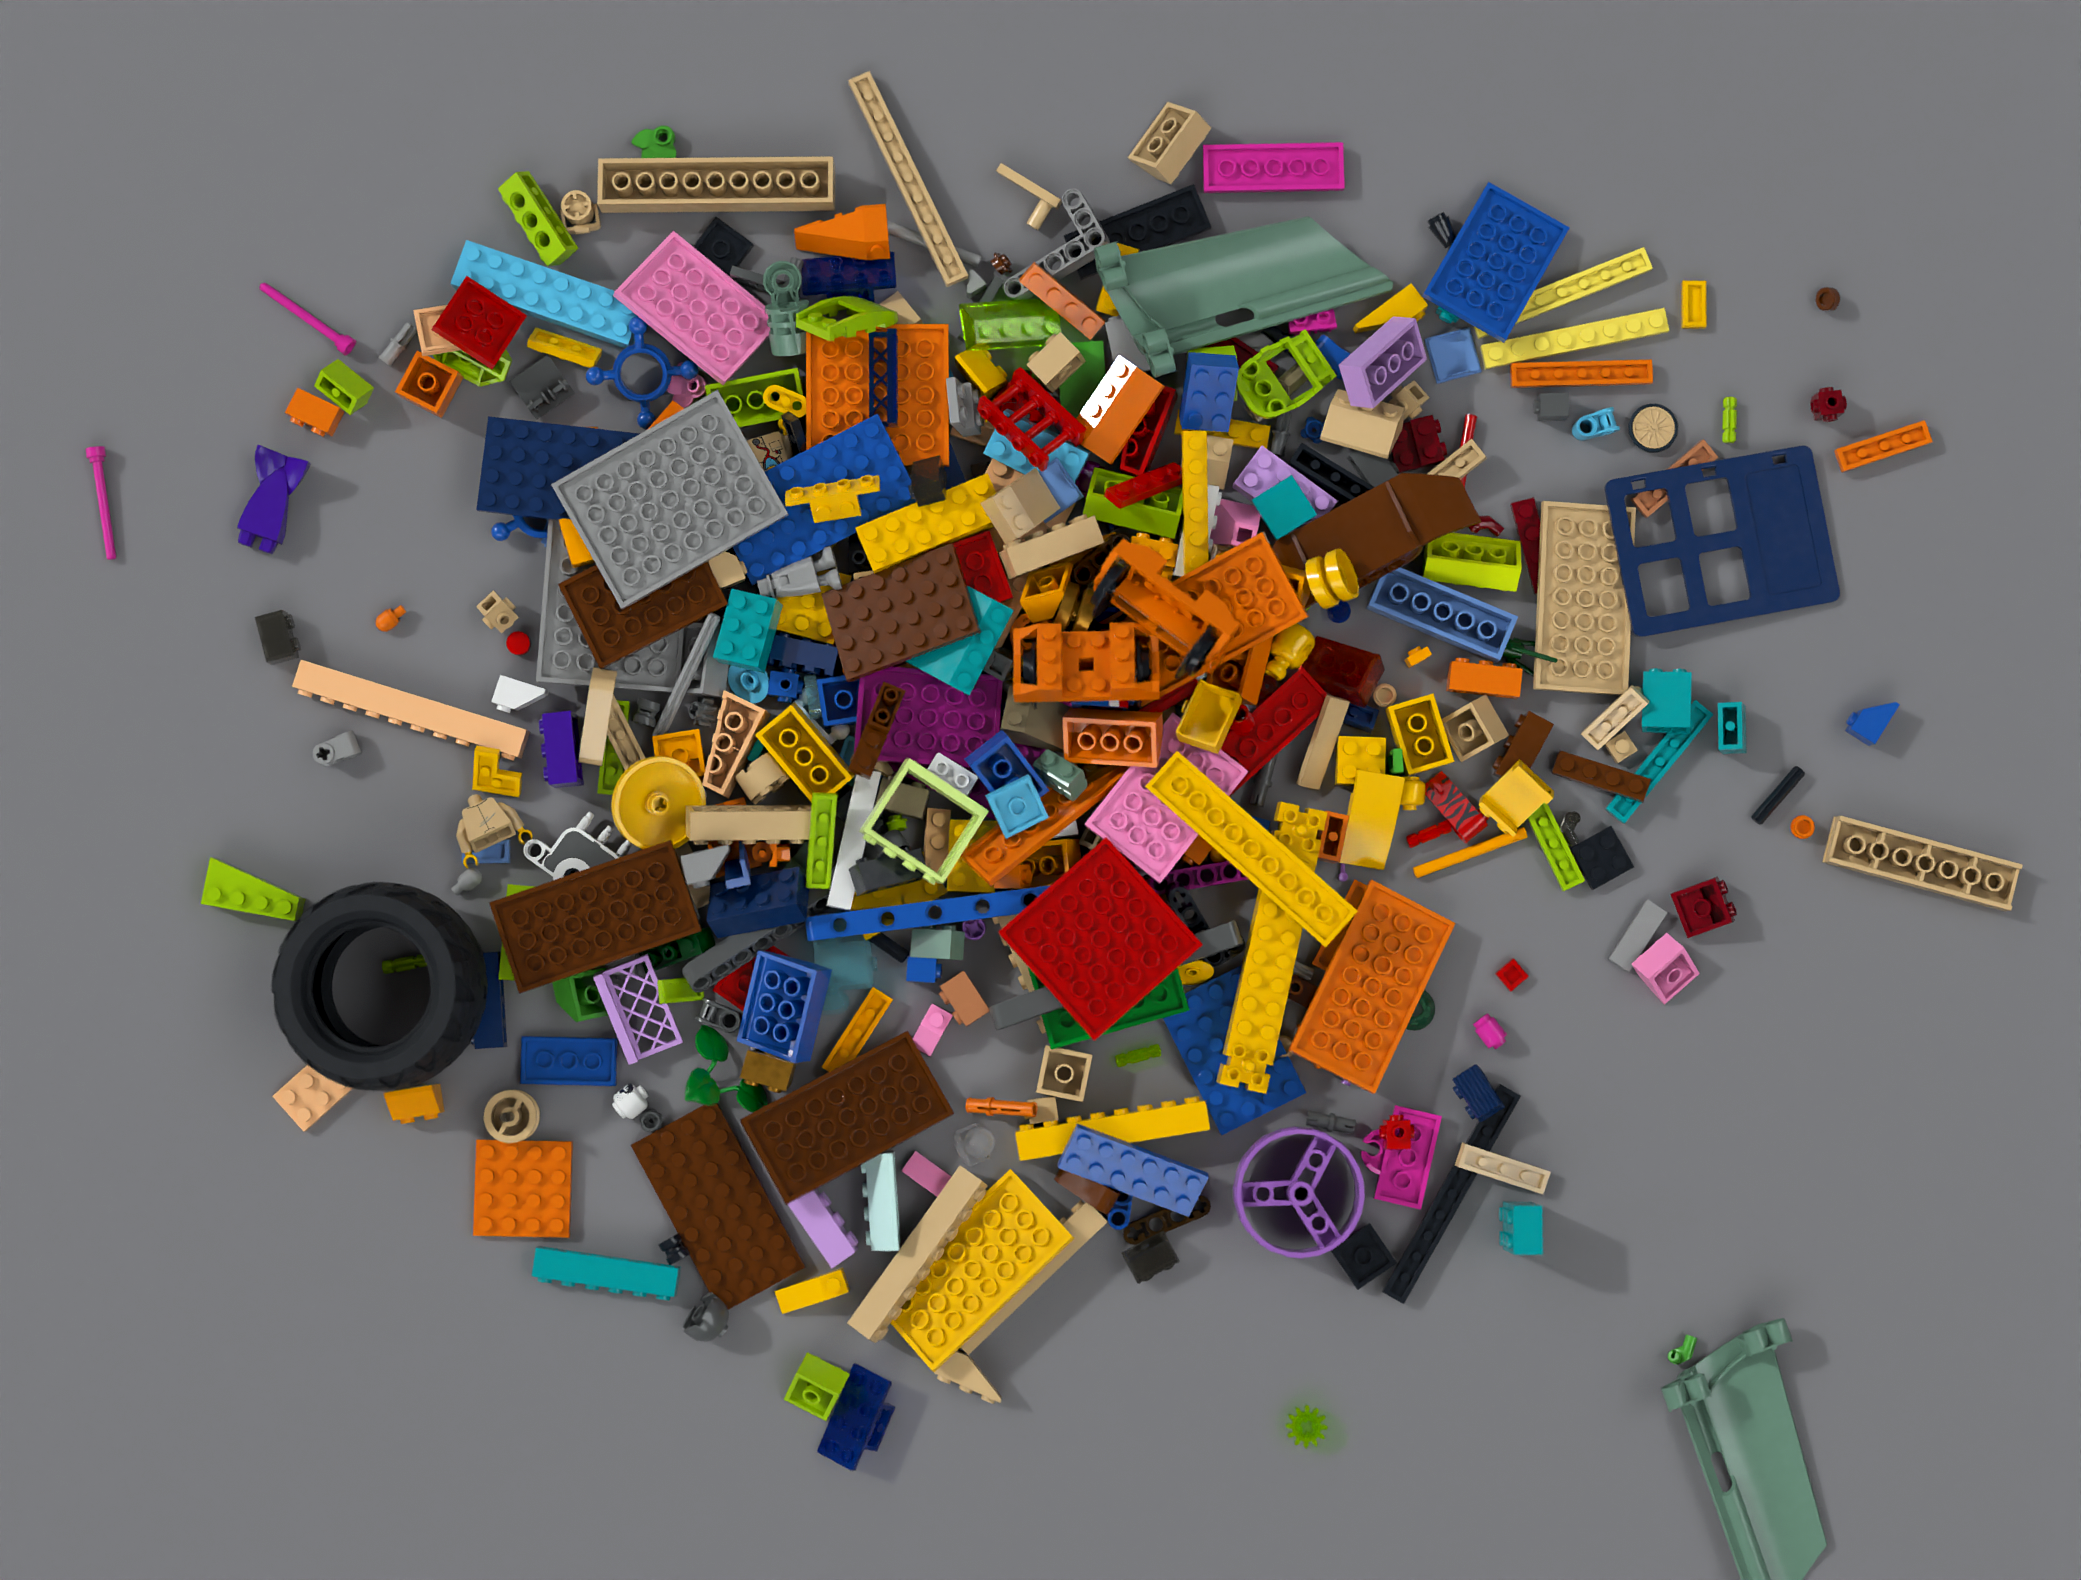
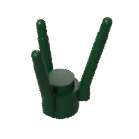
[1502,637,1558,677]

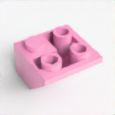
[1210,499,1260,548]

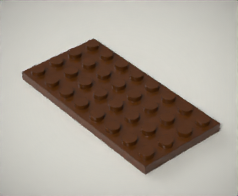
[489,840,702,994]
[740,1031,954,1205]
[631,1103,806,1310]

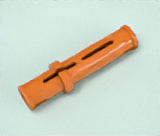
[966,1097,1038,1117]

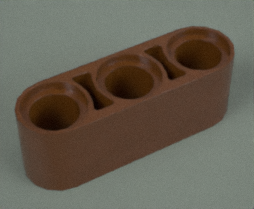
[1054,1168,1120,1214]

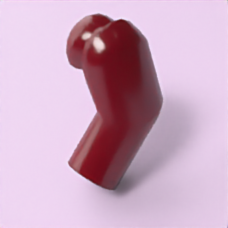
[1468,515,1505,537]

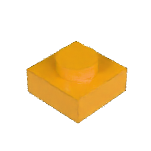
[1404,646,1432,668]

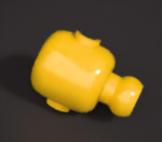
[1265,624,1315,680]

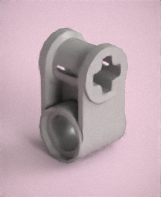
[312,731,362,766]

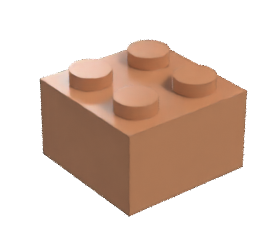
[939,971,990,1027]

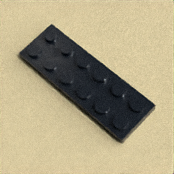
[1064,184,1211,280]

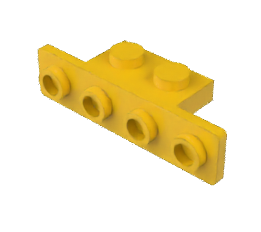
[785,475,880,523]

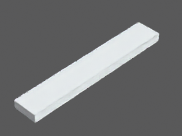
[827,771,881,911]

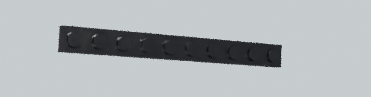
[1382,1084,1521,1304]

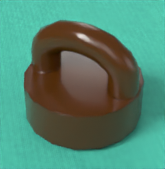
[1816,287,1840,311]

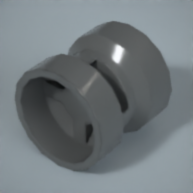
[632,698,661,727]

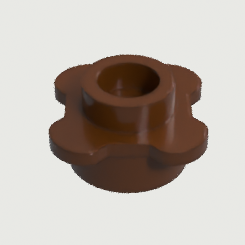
[991,252,1012,275]

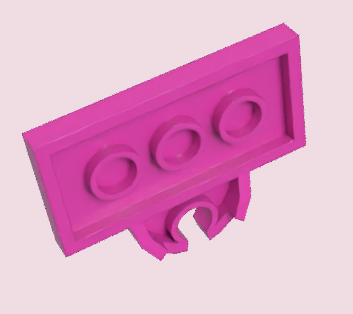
[1360,1105,1442,1210]

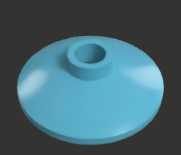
[728,666,769,703]

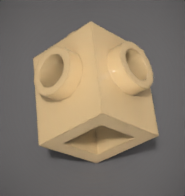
[1388,380,1430,421]
[476,590,519,633]

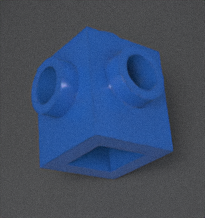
[768,668,804,703]

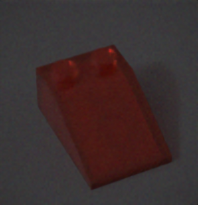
[1299,636,1385,708]

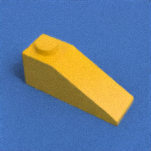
[1353,283,1428,333]
[775,1267,850,1314]

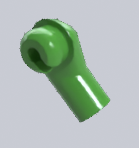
[1668,1334,1697,1365]

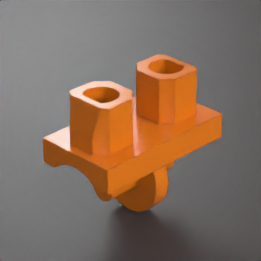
[752,841,790,867]

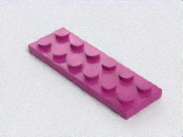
[1203,142,1344,193]

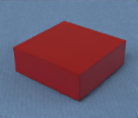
[1495,958,1529,992]

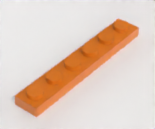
[1510,359,1653,388]

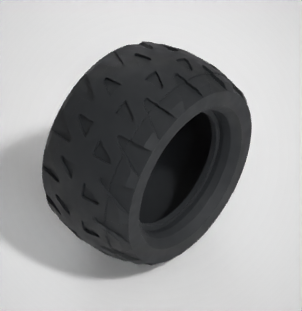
[271,882,488,1091]

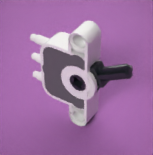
[524,812,632,880]

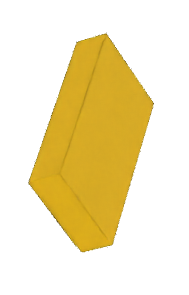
[1681,281,1707,329]

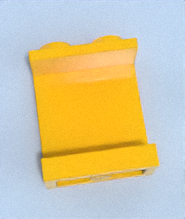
[1479,759,1554,837]

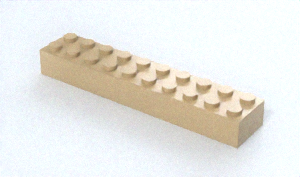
[597,157,835,213]

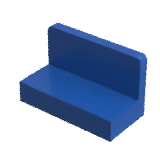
[725,841,751,889]

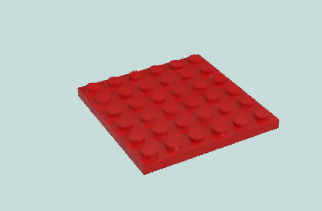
[998,837,1203,1041]

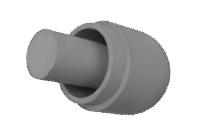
[451,868,482,895]

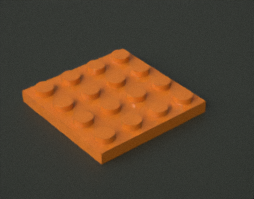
[473,1139,573,1238]

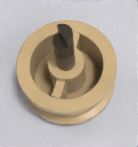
[484,1090,540,1143]

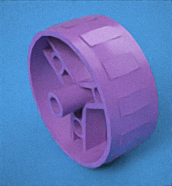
[1233,1126,1365,1258]

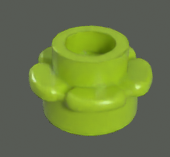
[885,815,908,832]

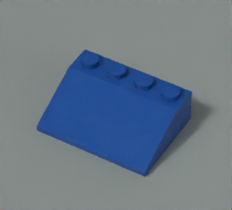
[737,950,832,1063]

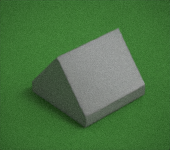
[966,270,987,298]

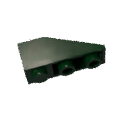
[639,927,716,974]

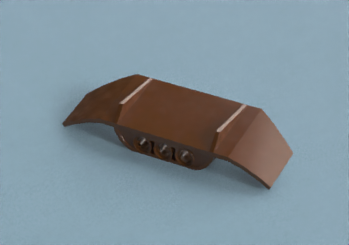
[1272,473,1481,609]

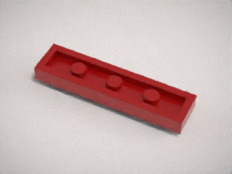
[1104,462,1182,509]

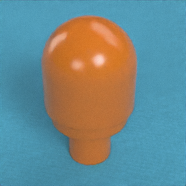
[375,605,407,632]

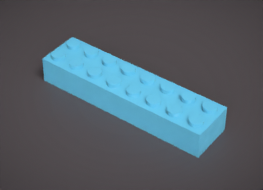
[450,240,637,348]

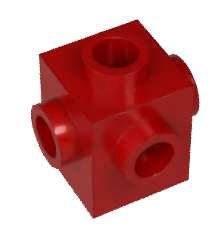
[1379,1115,1415,1150]

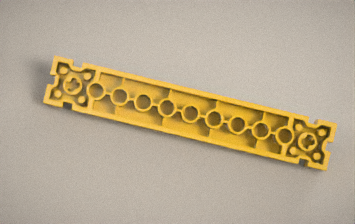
[1216,802,1328,1094]

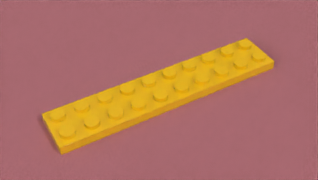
[1145,751,1358,947]

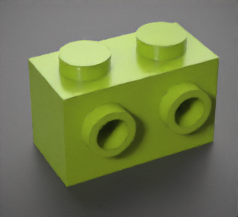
[314,359,374,415]

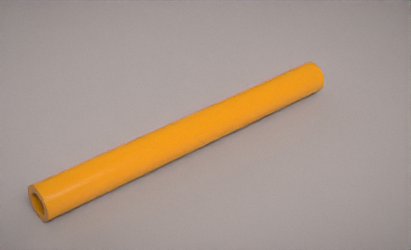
[1413,827,1528,878]

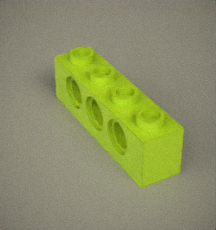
[498,171,579,266]

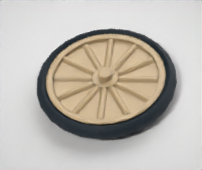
[1629,404,1678,453]

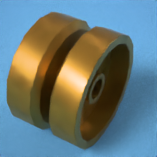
[1052,581,1095,632]

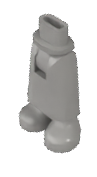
[757,546,842,598]

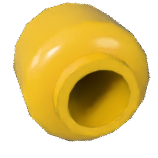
[1400,776,1425,810]

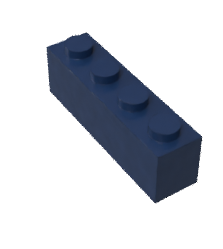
[471,952,507,1049]

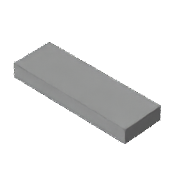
[1608,899,1668,972]

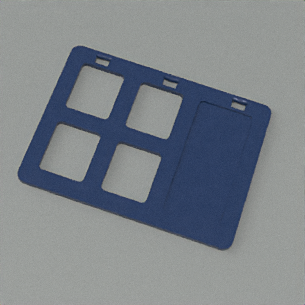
[1604,445,1840,637]

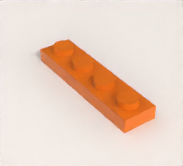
[1019,262,1105,340]
[1834,420,1933,473]

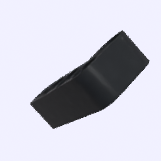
[1165,882,1245,967]

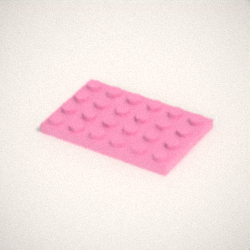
[613,231,770,385]
[1084,713,1248,884]

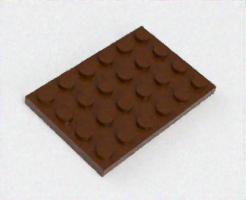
[821,543,981,682]
[558,562,728,669]

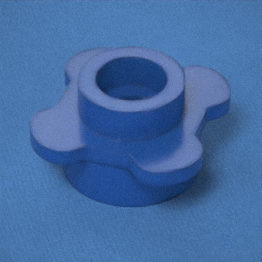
[1300,416,1325,444]

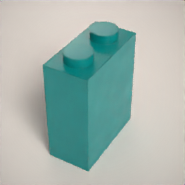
[1642,668,1692,733]

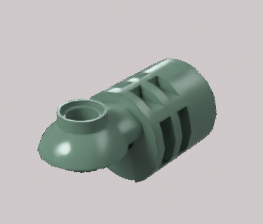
[763,261,809,356]

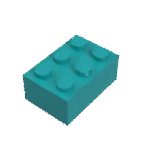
[713,589,783,673]
[1499,1202,1543,1255]

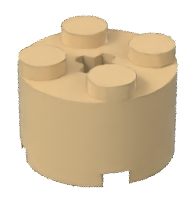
[735,752,791,805]

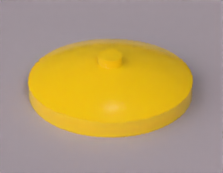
[611,756,706,849]

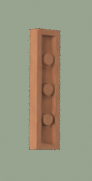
[1631,439,1718,518]

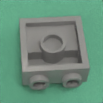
[946,377,984,437]

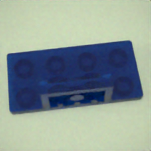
[802,252,897,303]
[817,1363,896,1471]

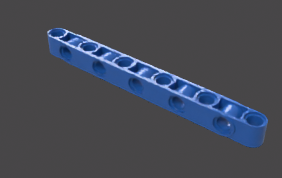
[805,885,1051,941]

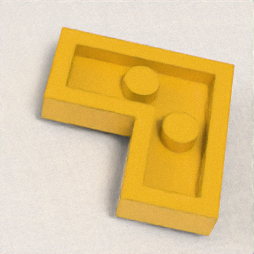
[472,745,522,797]

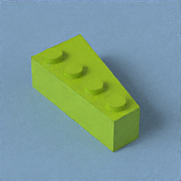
[201,857,305,921]

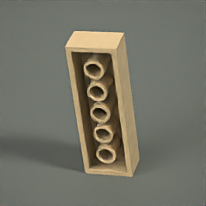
[686,805,811,845]

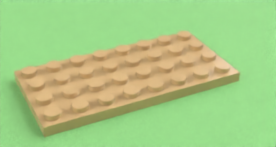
[1533,501,1636,695]

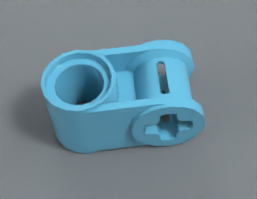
[1572,407,1620,441]

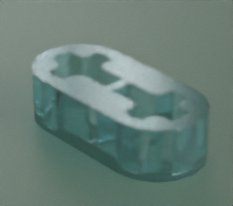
[803,674,822,720]

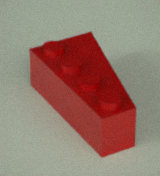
[1120,385,1178,477]

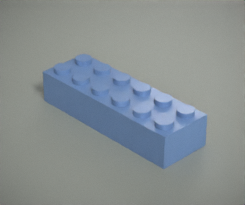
[1366,567,1518,663]

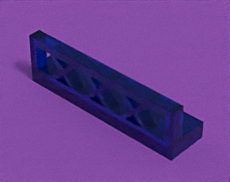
[869,328,898,427]

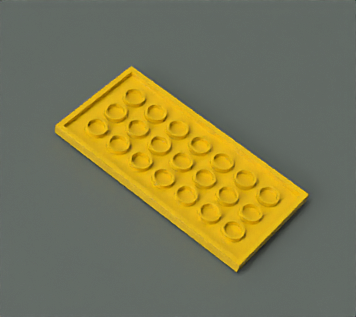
[891,1169,1075,1372]

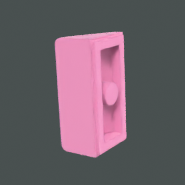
[901,1151,952,1197]

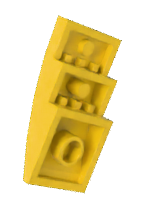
[1338,770,1405,870]

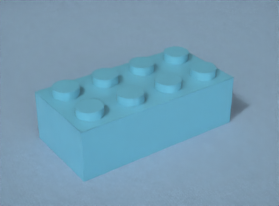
[983,409,1091,483]

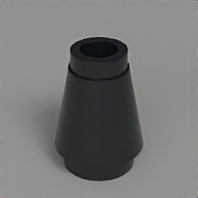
[1428,212,1455,248]

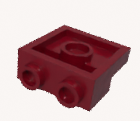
[1391,415,1447,474]
[1671,876,1737,938]

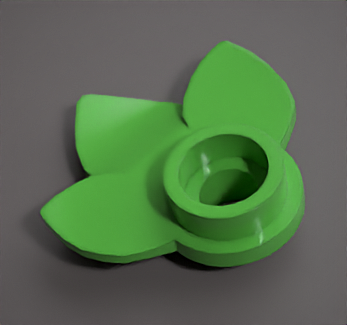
[631,126,676,158]

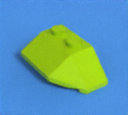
[433,349,512,387]

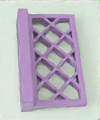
[593,954,683,1065]

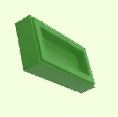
[1387,748,1404,776]

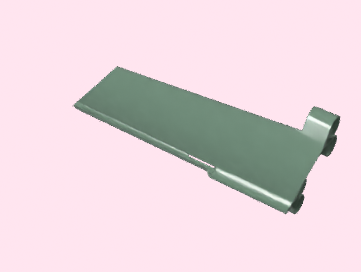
[1094,216,1393,377]
[1661,1318,1827,1580]

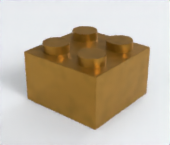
[740,1047,797,1093]

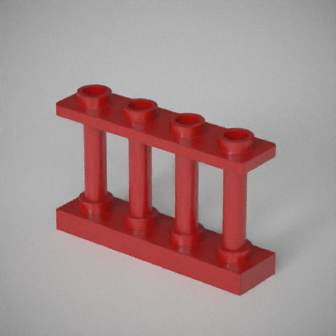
[977,367,1087,472]

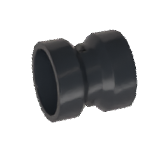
[658,1233,690,1265]

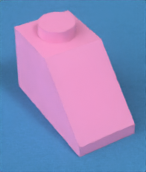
[913,1003,953,1056]

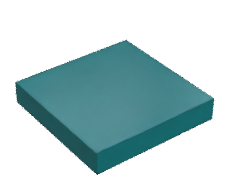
[1251,475,1317,541]

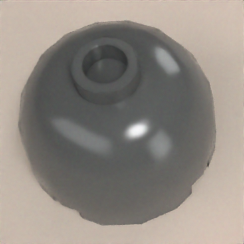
[683,1292,729,1342]

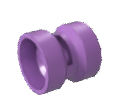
[962,919,986,940]

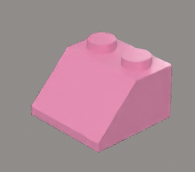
[1632,933,1700,1005]

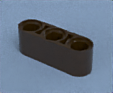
[1070,533,1131,585]

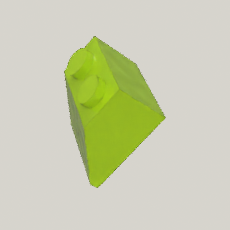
[783,1352,850,1421]

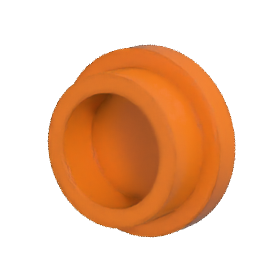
[1790,815,1815,839]

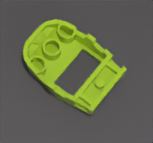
[796,296,898,341]
[1236,329,1337,419]

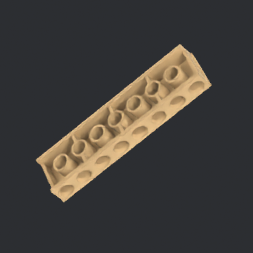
[1822,816,2023,912]

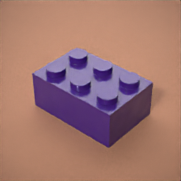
[539,711,584,788]

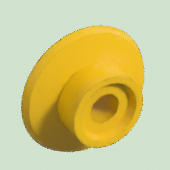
[1178,959,1214,985]

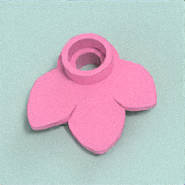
[666,363,707,408]

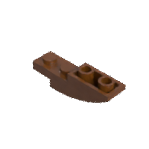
[847,682,906,780]

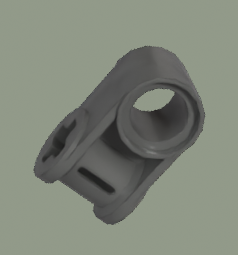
[695,997,742,1032]

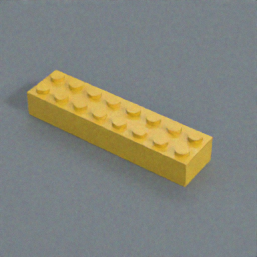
[1015,1096,1210,1161]

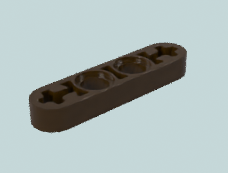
[1123,1195,1211,1245]

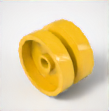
[1305,549,1359,609]

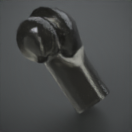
[1560,811,1581,847]

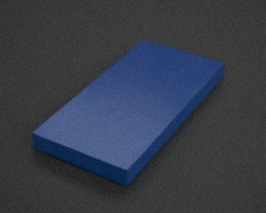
[520,1036,618,1086]

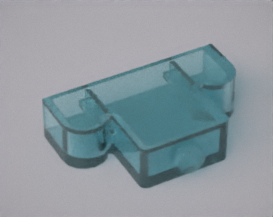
[813,920,878,1015]

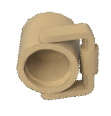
[560,190,601,235]

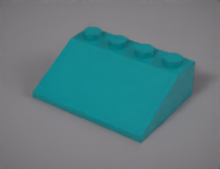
[906,586,1014,695]

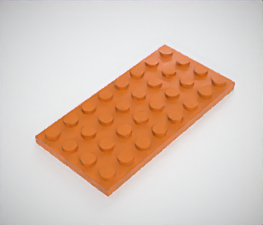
[1099,532,1309,707]
[1288,880,1456,1094]

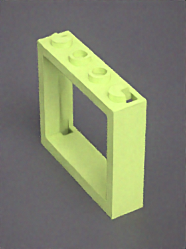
[859,758,989,885]

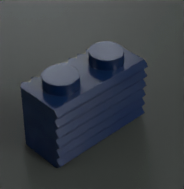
[1452,1064,1505,1122]

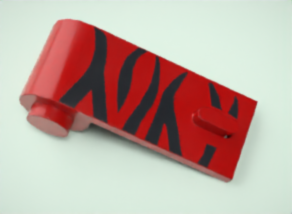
[1425,771,1489,843]

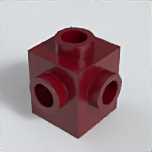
[1810,387,1847,422]

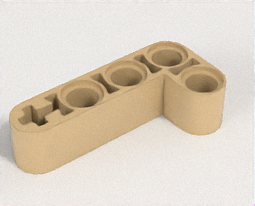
[578,667,617,766]

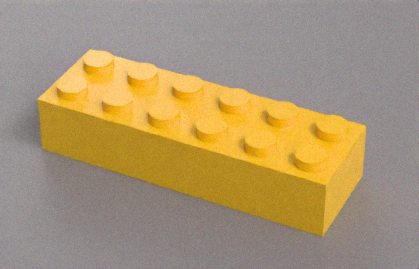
[855,473,996,574]

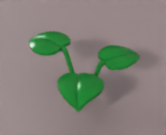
[685,1025,768,1113]

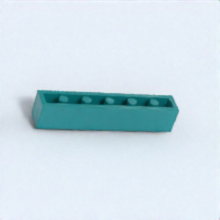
[532,1246,681,1300]

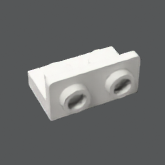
[927,753,978,797]

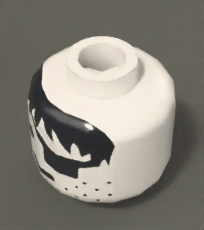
[612,1084,649,1119]

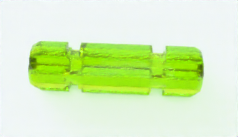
[1115,1044,1162,1067]

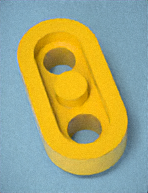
[763,385,806,418]

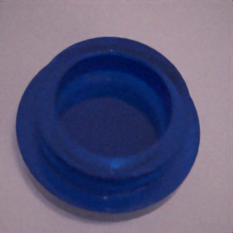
[1327,600,1351,623]

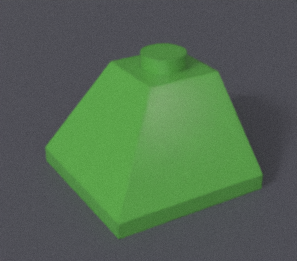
[552,968,609,1022]

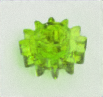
[1285,1404,1328,1448]

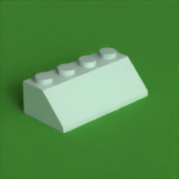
[861,1151,901,1251]

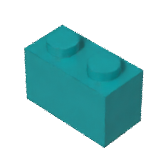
[1718,702,1747,754]

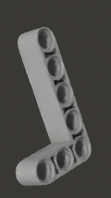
[1004,189,1110,303]

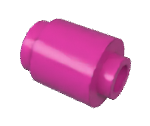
[1473,1013,1507,1050]

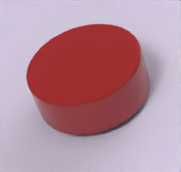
[506,631,531,656]

